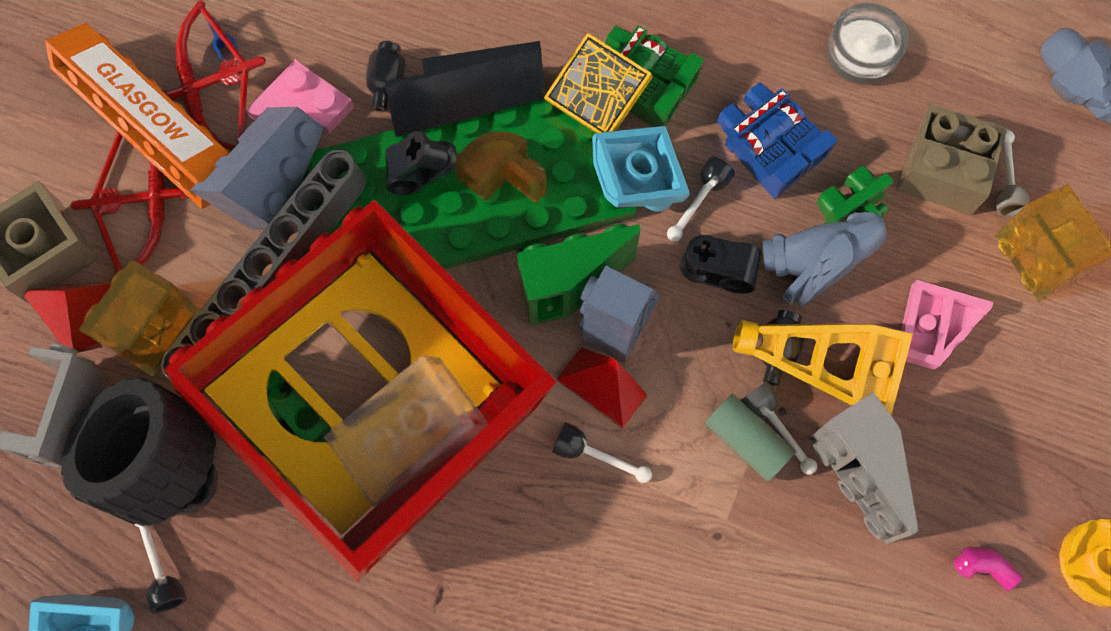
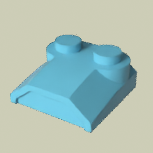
[593,126,690,212]
[29,594,134,631]

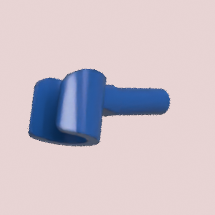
[206,16,239,60]

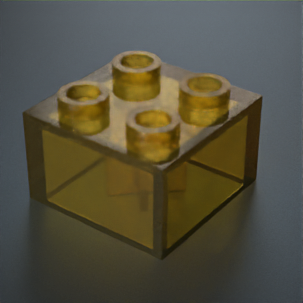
[995,184,1111,302]
[79,260,199,377]

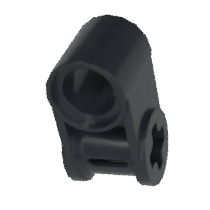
[385,131,457,195]
[680,235,761,294]

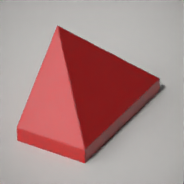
[557,347,647,429]

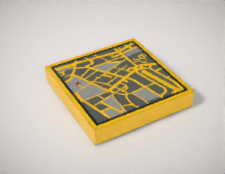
[544,33,653,133]

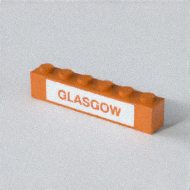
[45,22,231,209]

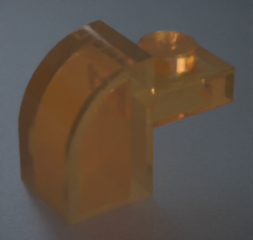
[454,131,547,203]

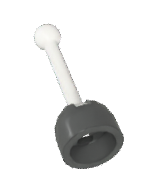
[741,381,817,475]

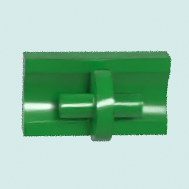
[816,165,894,224]

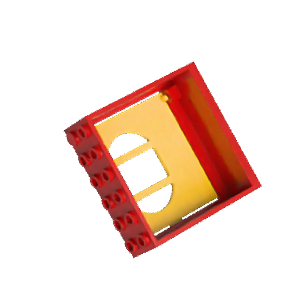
[165,200,557,583]

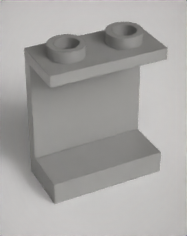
[0,344,108,469]

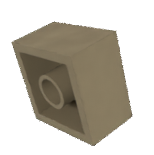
[0,180,98,304]

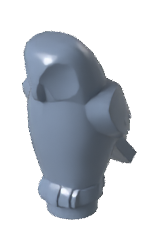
[1040,28,1111,124]
[763,212,887,308]

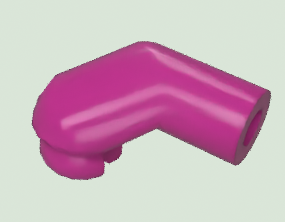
[954,547,1023,591]

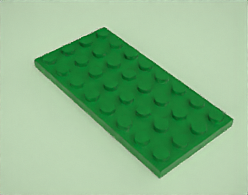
[302,89,637,282]

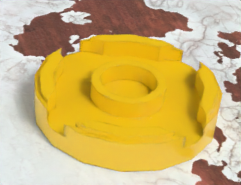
[1059,519,1111,607]

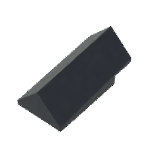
[384,41,545,137]

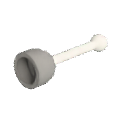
[996,130,1031,218]

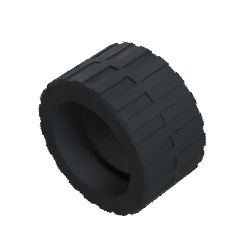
[61,377,216,526]

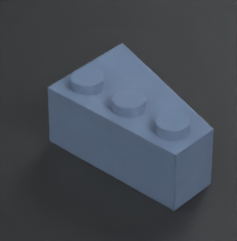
[190,107,324,230]
[579,265,660,363]

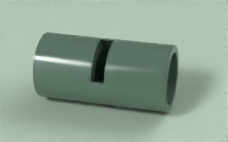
[704,393,797,482]

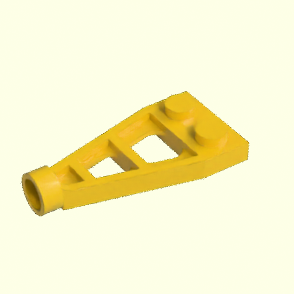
[733,319,913,415]

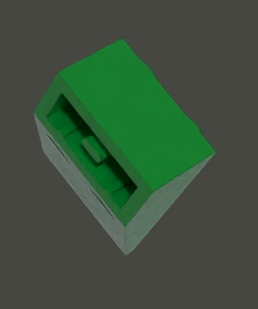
[516,224,641,326]

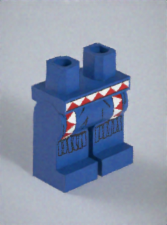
[717,82,838,200]

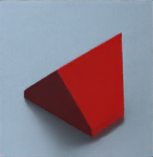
[24,279,134,353]

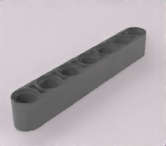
[161,150,366,379]

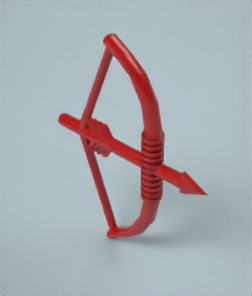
[162,0,266,151]
[70,131,189,281]

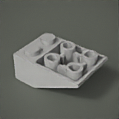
[810,392,918,544]

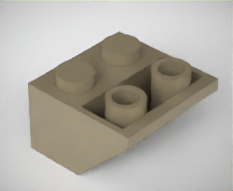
[896,104,1007,215]

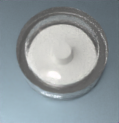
[826,3,909,84]

